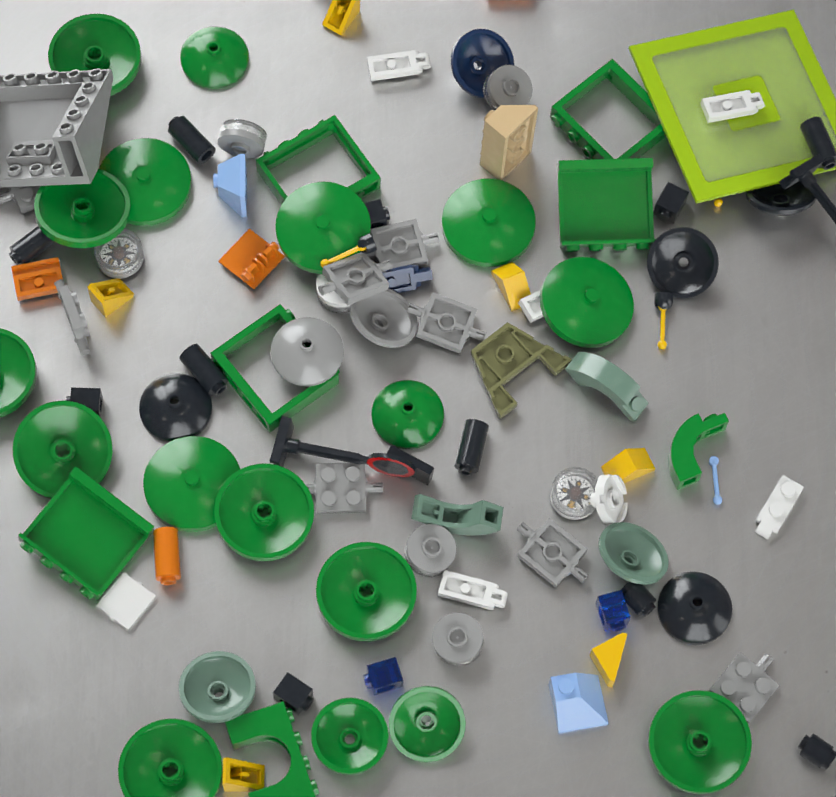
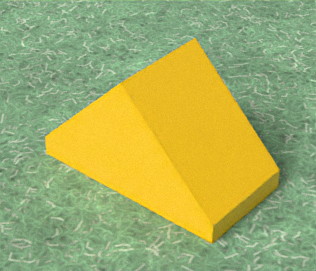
[322,0,360,35]
[491,262,531,312]
[87,278,134,318]
[601,448,655,483]
[589,633,627,687]
[223,757,265,792]

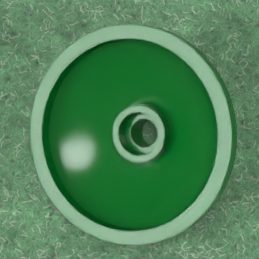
[180,26,249,89]
[371,380,444,449]
[388,686,466,762]
[311,698,388,775]

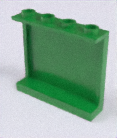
[557,158,656,252]
[18,466,154,601]

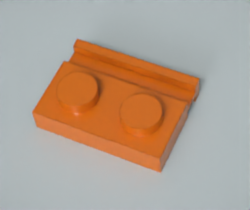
[11,257,63,301]

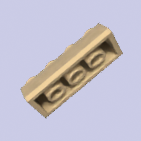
[480,105,538,180]

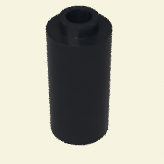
[168,116,216,164]
[800,117,836,170]
[9,226,56,265]
[179,343,228,395]
[454,419,489,476]

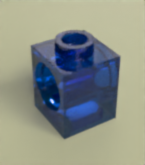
[595,590,631,632]
[363,657,403,695]

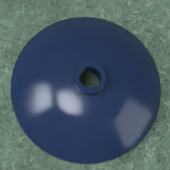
[451,29,514,98]

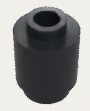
[620,582,656,617]
[798,733,836,770]

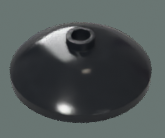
[746,181,816,216]
[647,227,719,299]
[139,373,212,442]
[657,572,732,645]

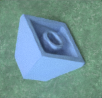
[213,154,247,217]
[548,673,609,733]

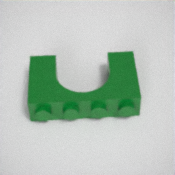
[225,701,319,797]

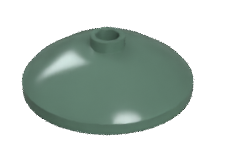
[598,522,669,585]
[179,651,256,723]

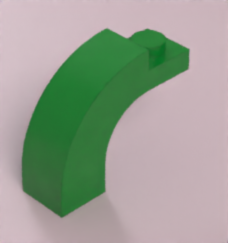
[668,413,729,490]

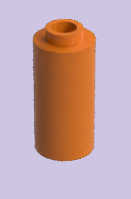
[153,527,181,585]

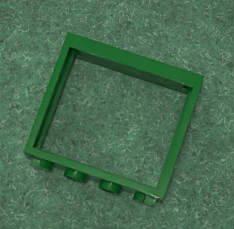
[550,59,666,160]
[256,115,381,205]
[210,304,340,433]

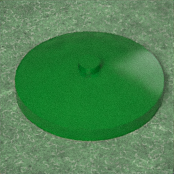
[48,14,141,96]
[99,138,191,226]
[34,169,130,248]
[442,179,536,267]
[275,182,371,274]
[540,257,634,348]
[0,328,37,417]
[13,401,113,498]
[143,436,240,532]
[214,463,314,561]
[316,542,417,641]
[648,690,752,794]
[118,719,223,797]

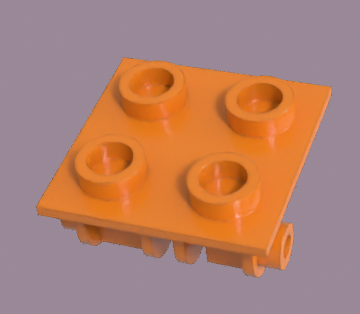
[218,228,285,290]

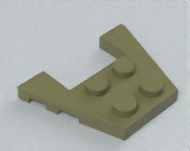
[471,322,572,419]

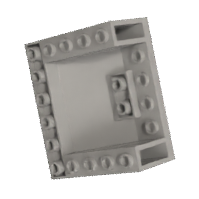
[0,68,113,187]

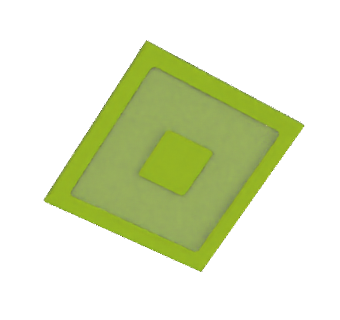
[628,9,836,204]

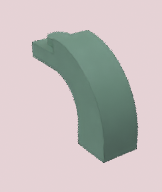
[565,352,648,421]
[411,494,504,536]

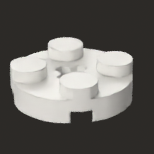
[590,474,628,524]

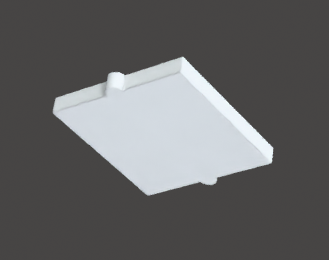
[96,572,156,631]

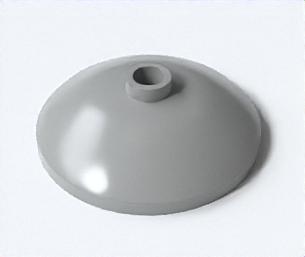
[350,289,418,348]
[271,317,344,386]

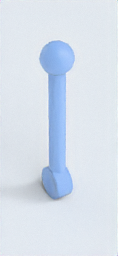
[709,456,723,505]

